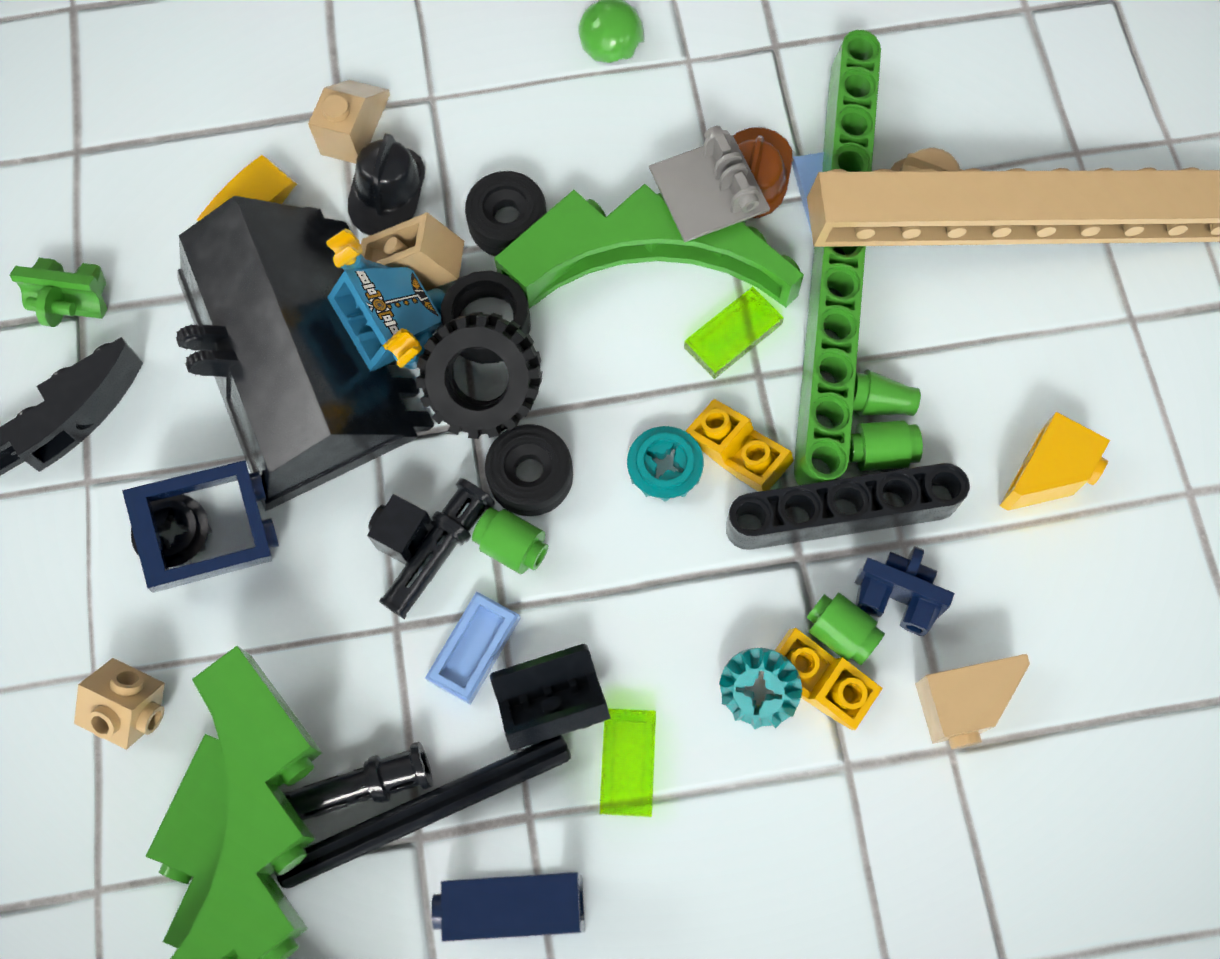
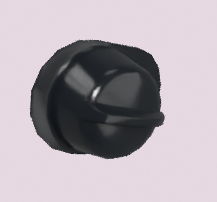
[348,133,425,236]

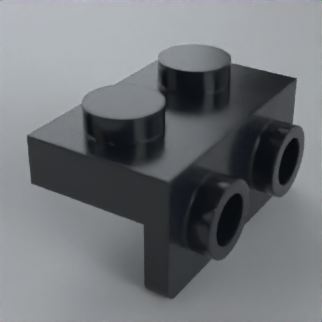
[490,644,611,751]

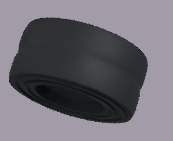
[465,171,547,257]
[485,424,573,516]

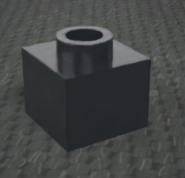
[367,494,434,565]

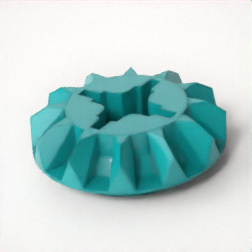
[627,426,704,502]
[719,648,802,730]

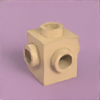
[74,658,165,750]

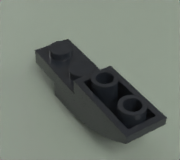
[0,337,143,476]

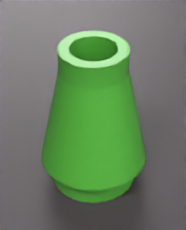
[853,369,921,416]

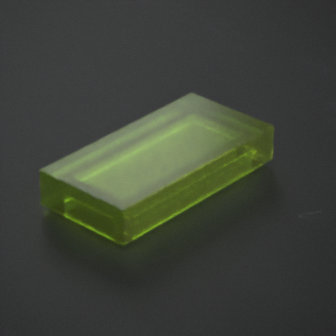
[684,286,784,379]
[599,708,656,818]

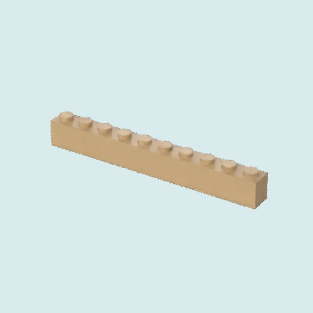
[807,167,1220,247]

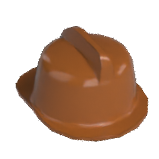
[733,128,793,218]

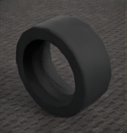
[441,271,531,364]

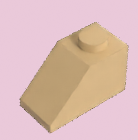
[308,80,390,164]
[361,212,464,291]
[915,654,1030,749]

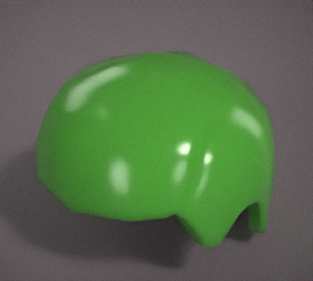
[578,0,644,63]

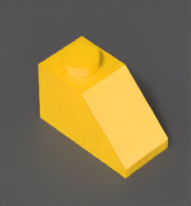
[999,412,1110,511]

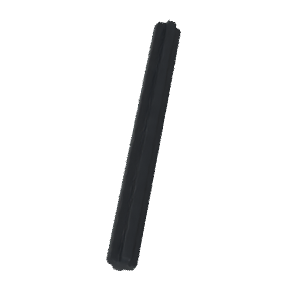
[275,735,571,888]

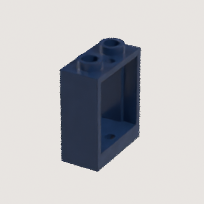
[122,460,279,593]
[431,872,585,942]

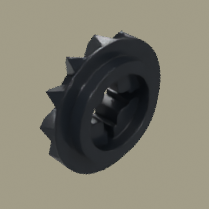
[131,494,212,569]

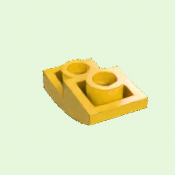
[196,155,297,221]
[685,399,794,492]
[775,628,883,730]

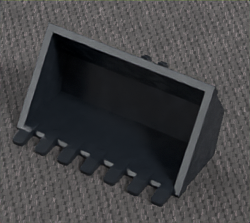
[175,196,434,512]

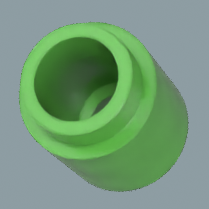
[849,420,923,472]
[472,507,549,574]
[806,592,885,666]

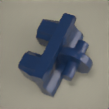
[854,546,955,636]

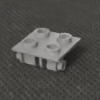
[649,126,770,243]

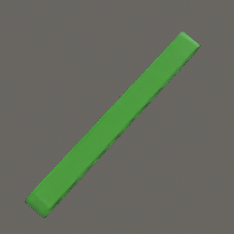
[794,30,881,485]

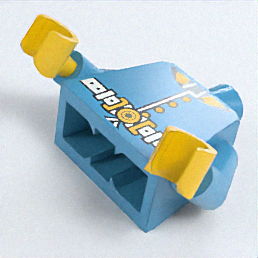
[326,228,445,371]

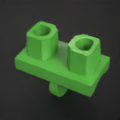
[9,257,108,327]

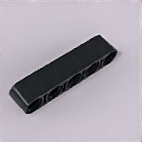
[726,463,970,550]

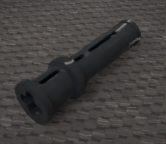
[379,478,495,619]
[283,741,433,821]

